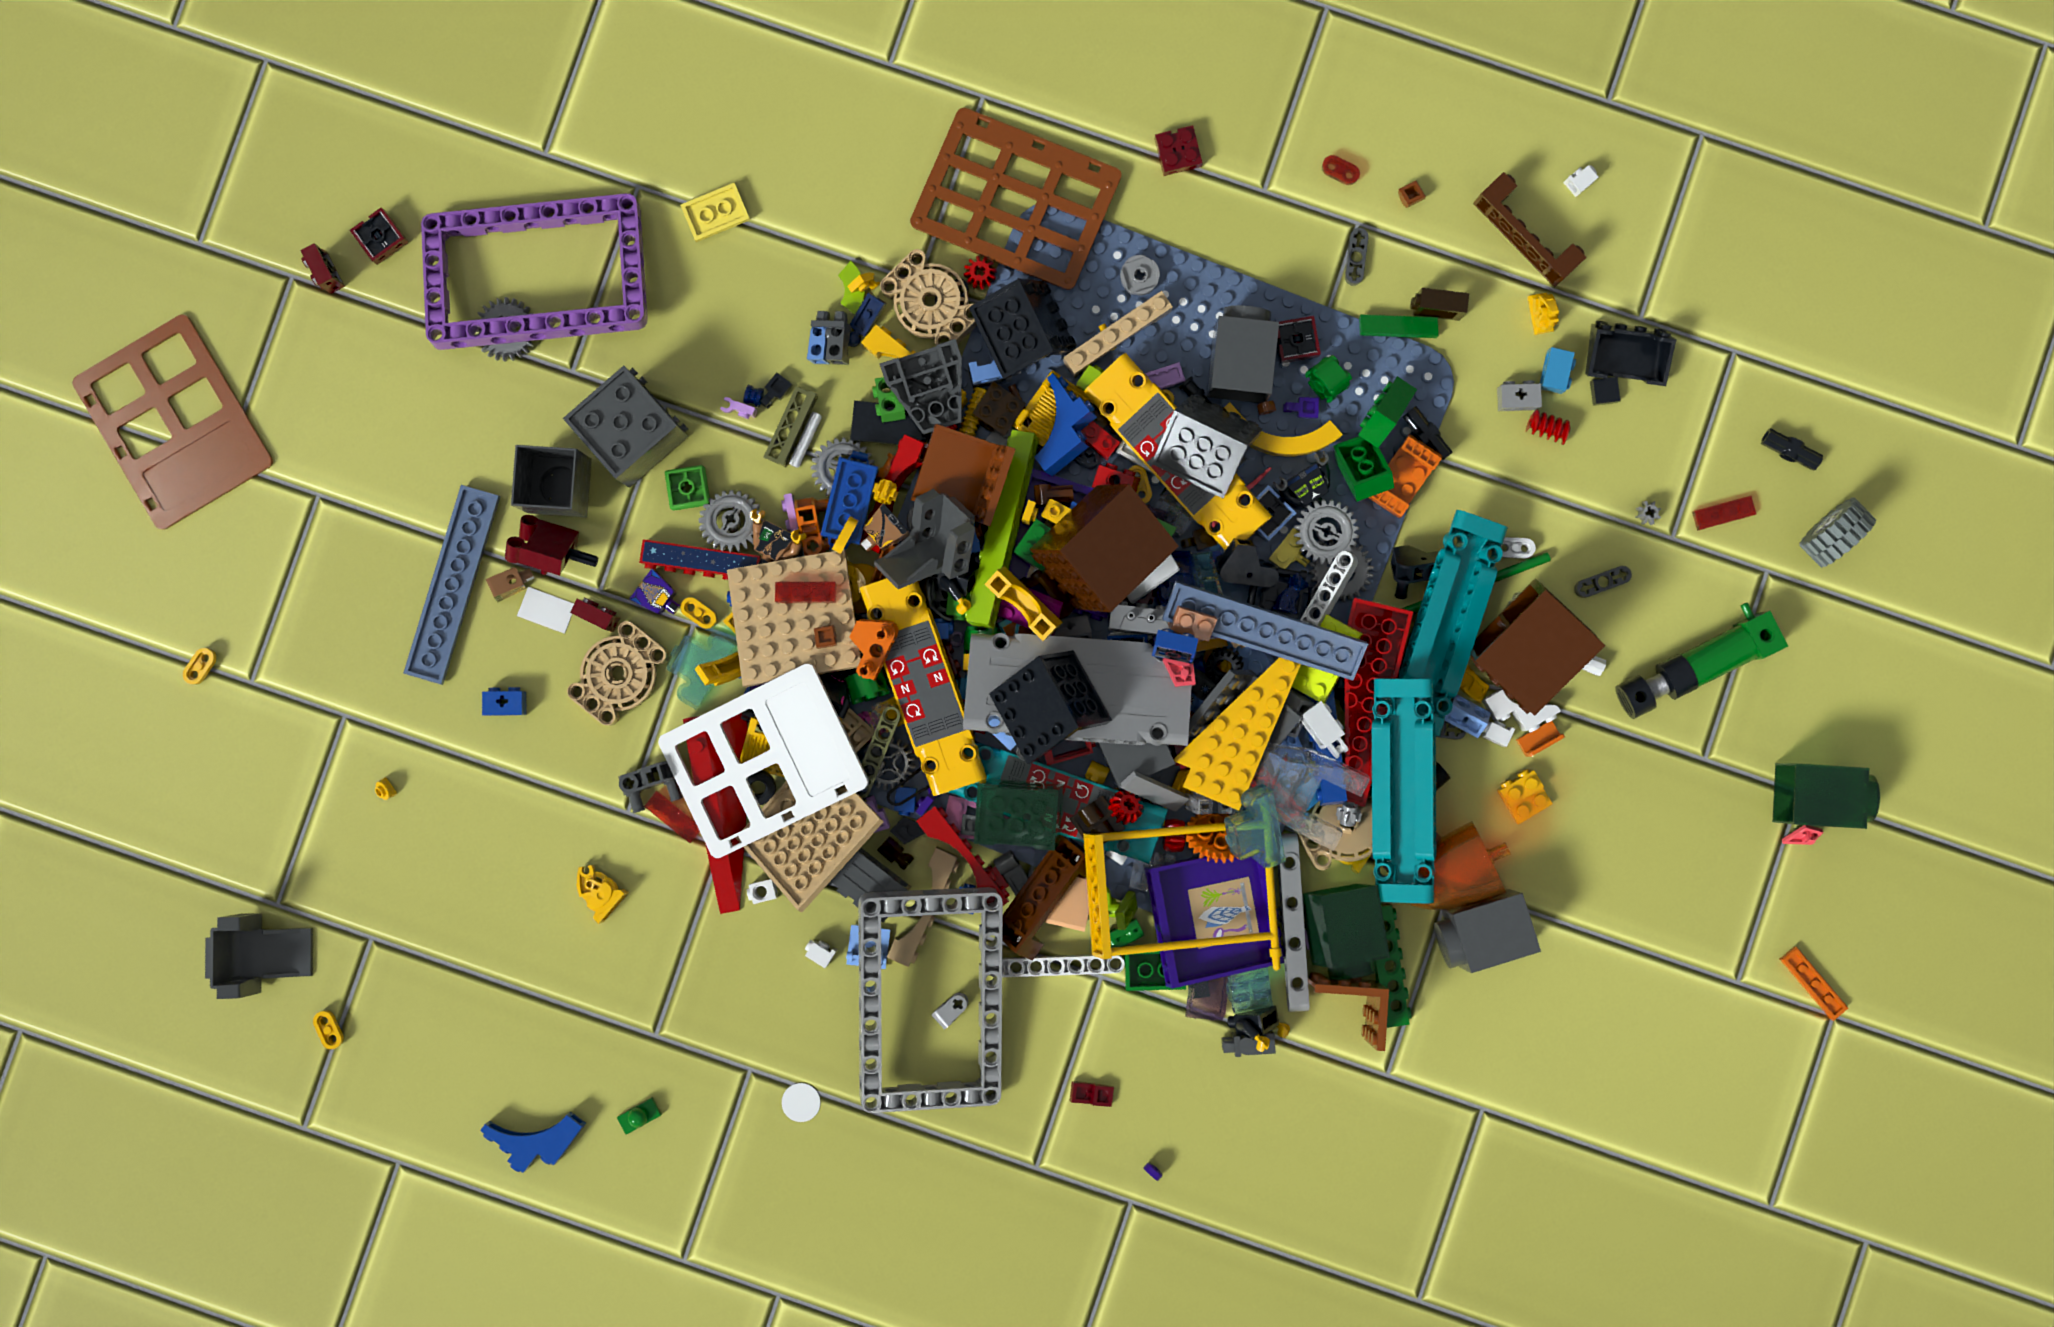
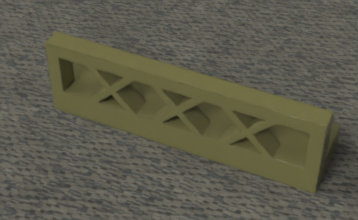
[764,386,818,467]

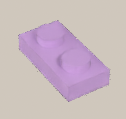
[781,493,800,534]

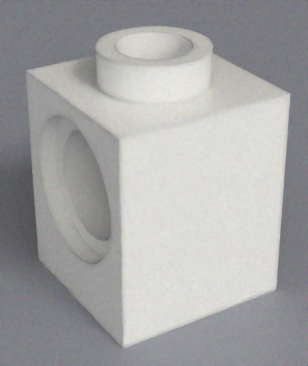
[747,879,779,904]

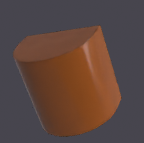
[1398,181,1426,208]

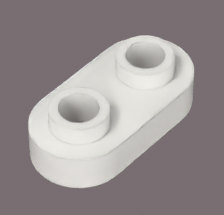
[1501,537,1536,559]

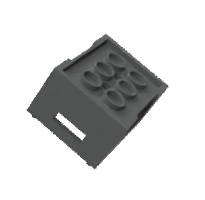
[828,848,912,923]

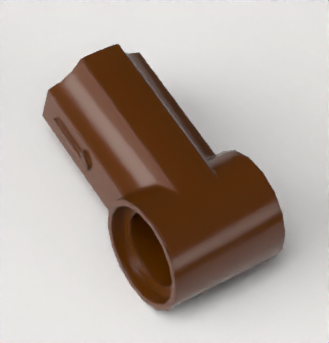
[1034,484,1074,506]

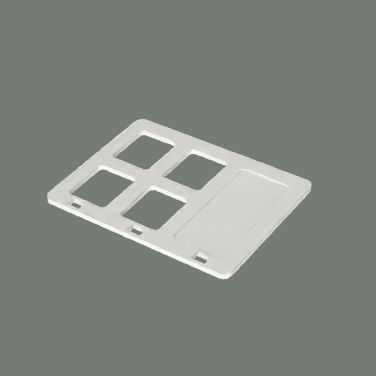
[658,663,869,858]

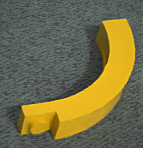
[1223,402,1343,457]
[695,652,741,686]

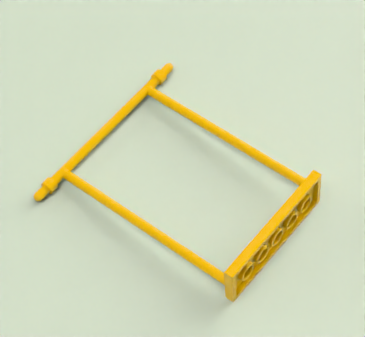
[1083,788,1282,971]

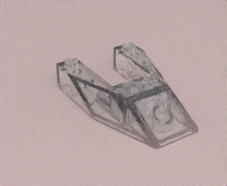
[1248,743,1370,851]

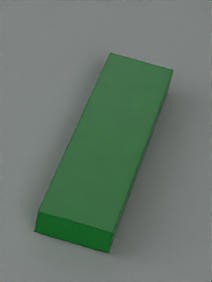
[1359,314,1439,338]

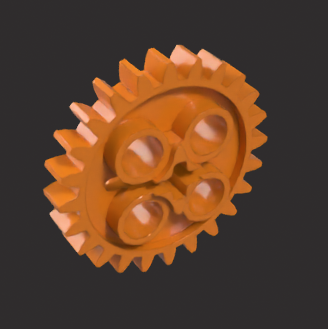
[1185,811,1251,863]

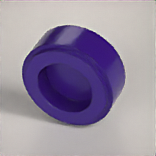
[1143,1162,1163,1181]

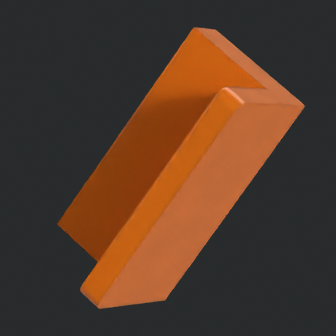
[1516,721,1565,757]

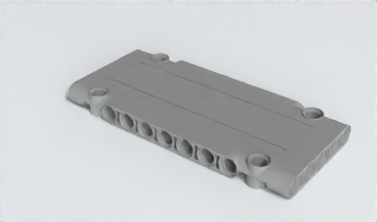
[963,633,1193,746]

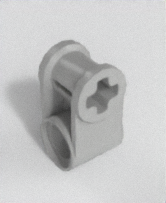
[931,993,968,1030]

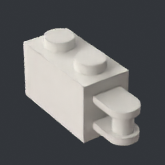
[1301,701,1348,759]

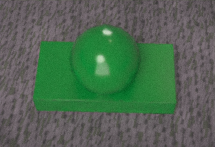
[617,1097,662,1135]

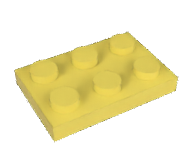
[680,182,750,242]

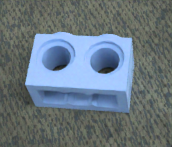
[1444,694,1491,738]

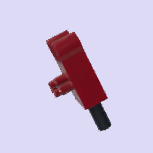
[505,515,598,576]

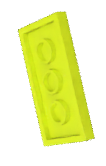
[1292,614,1362,704]

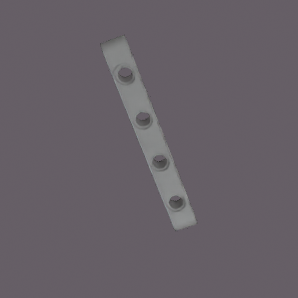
[1276,833,1309,1012]

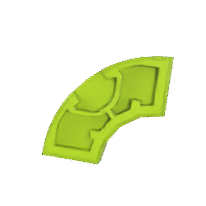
[838,260,865,315]

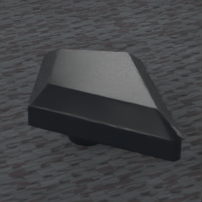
[890,817,925,844]

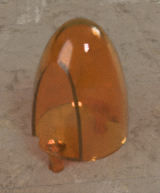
[1408,821,1511,910]

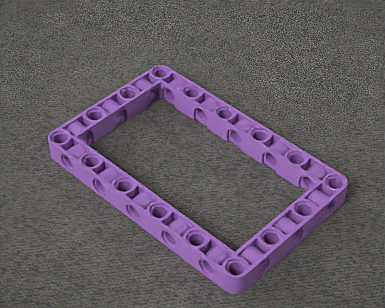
[421,194,648,350]

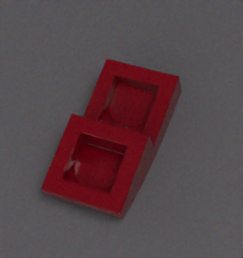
[1069,1081,1114,1107]

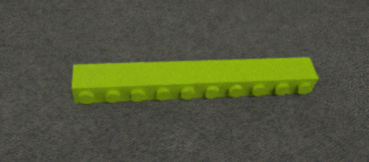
[965,430,1040,629]

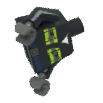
[1272,451,1330,508]

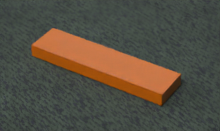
[1780,946,1848,1021]

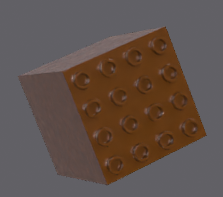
[1030,484,1179,612]
[1470,578,1606,716]

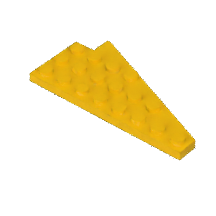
[1174,657,1301,811]

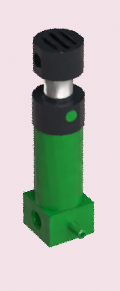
[1615,602,1788,719]

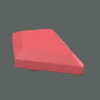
[1163,658,1196,687]
[1782,824,1824,845]

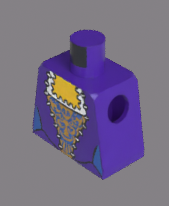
[629,569,681,615]

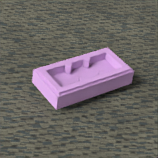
[1142,362,1186,390]

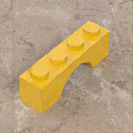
[984,566,1063,641]

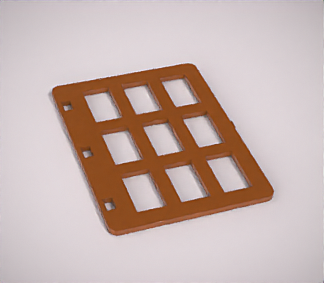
[910,108,1121,290]

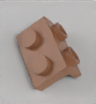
[1168,605,1217,642]

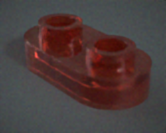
[1322,155,1360,185]

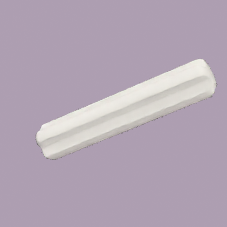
[789,412,822,468]

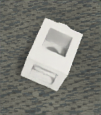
[1563,165,1598,197]
[1481,720,1515,747]
[805,939,837,968]

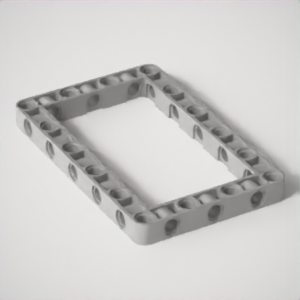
[858,887,1003,1113]

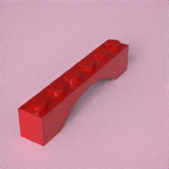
[860,434,929,554]
[916,806,1010,906]

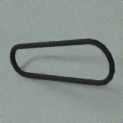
[886,760,934,806]

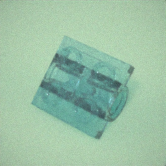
[1226,967,1273,1014]

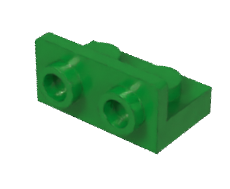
[1110,918,1144,948]

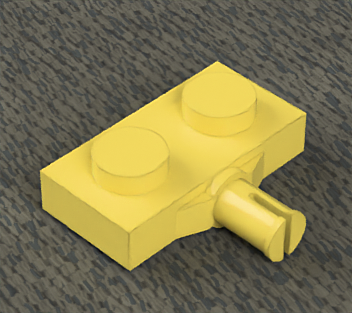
[1269,528,1310,569]

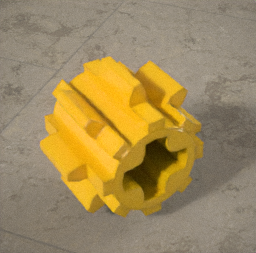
[872,479,898,505]

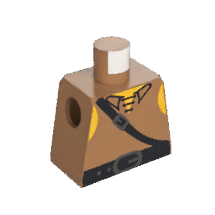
[860,503,910,552]
[486,567,534,603]

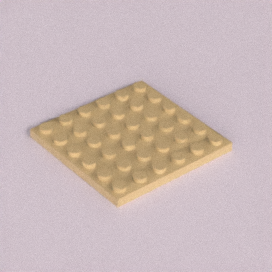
[727,549,861,687]
[736,781,884,913]

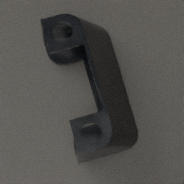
[1585,321,1677,386]

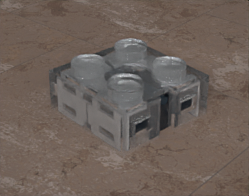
[1184,791,1235,814]

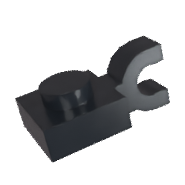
[760,372,793,409]

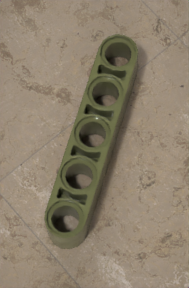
[857,704,901,798]

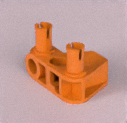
[794,497,836,556]
[849,619,899,681]

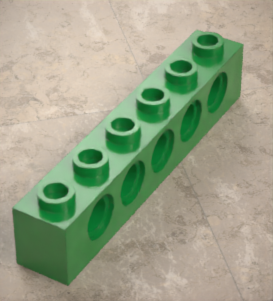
[1365,904,1412,1028]

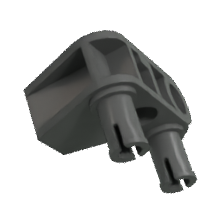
[618,761,683,813]

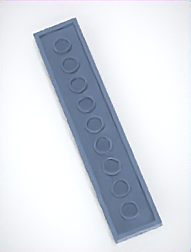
[403,485,501,685]
[1162,581,1368,680]

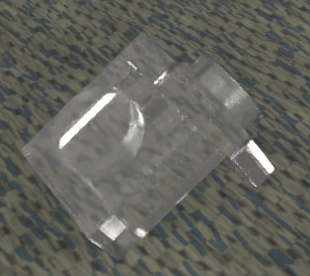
[868,701,889,734]

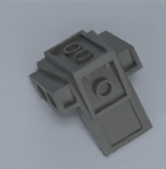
[874,489,975,589]
[205,913,313,999]

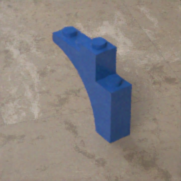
[1034,373,1097,476]
[480,1112,586,1173]

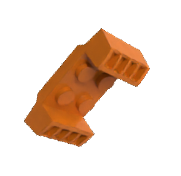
[1368,434,1442,518]

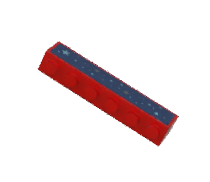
[639,539,761,580]

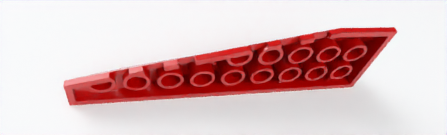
[1345,598,1413,807]
[683,713,748,914]

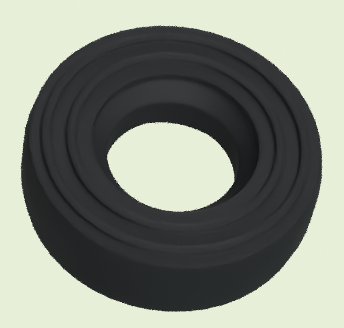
[748,770,776,805]

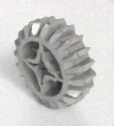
[862,737,916,790]

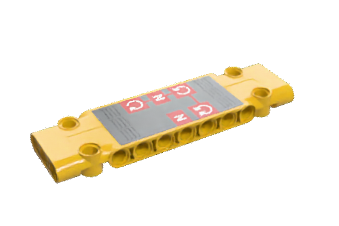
[1084,353,1272,550]
[859,578,987,796]

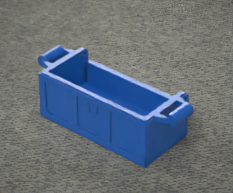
[820,450,878,551]

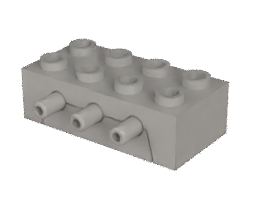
[1108,601,1170,636]

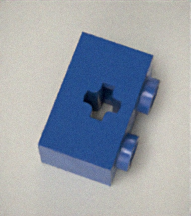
[482,687,527,716]

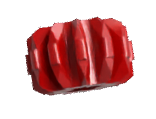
[963,256,997,290]
[1108,790,1143,825]
[1163,819,1186,853]

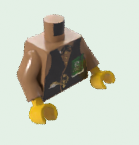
[750,508,806,564]

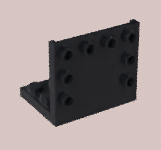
[969,278,1077,379]
[989,650,1112,764]

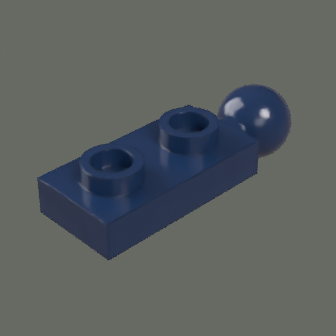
[848,292,887,347]

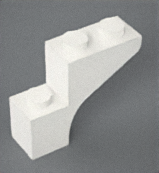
[1482,690,1561,732]

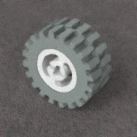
[1799,498,1876,568]

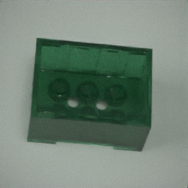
[974,778,1064,851]

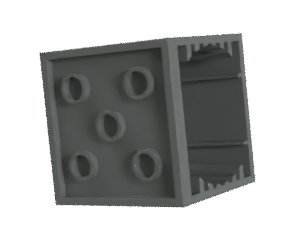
[563,365,689,488]

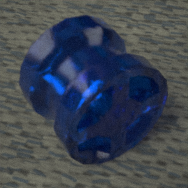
[743,384,764,407]

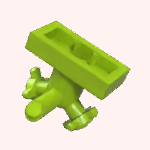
[1107,888,1138,930]

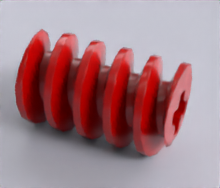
[1526,410,1571,445]

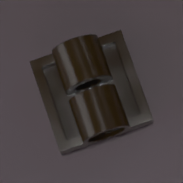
[971,381,1026,437]
[1069,795,1126,844]

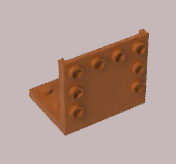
[911,424,1016,526]
[1308,972,1389,1051]

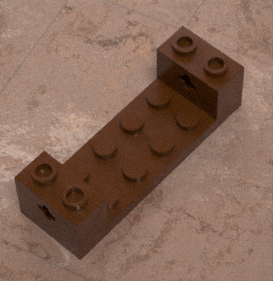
[1473,172,1587,287]
[1002,835,1087,961]

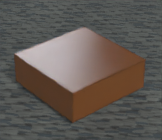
[814,625,837,649]

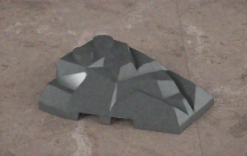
[880,339,962,434]

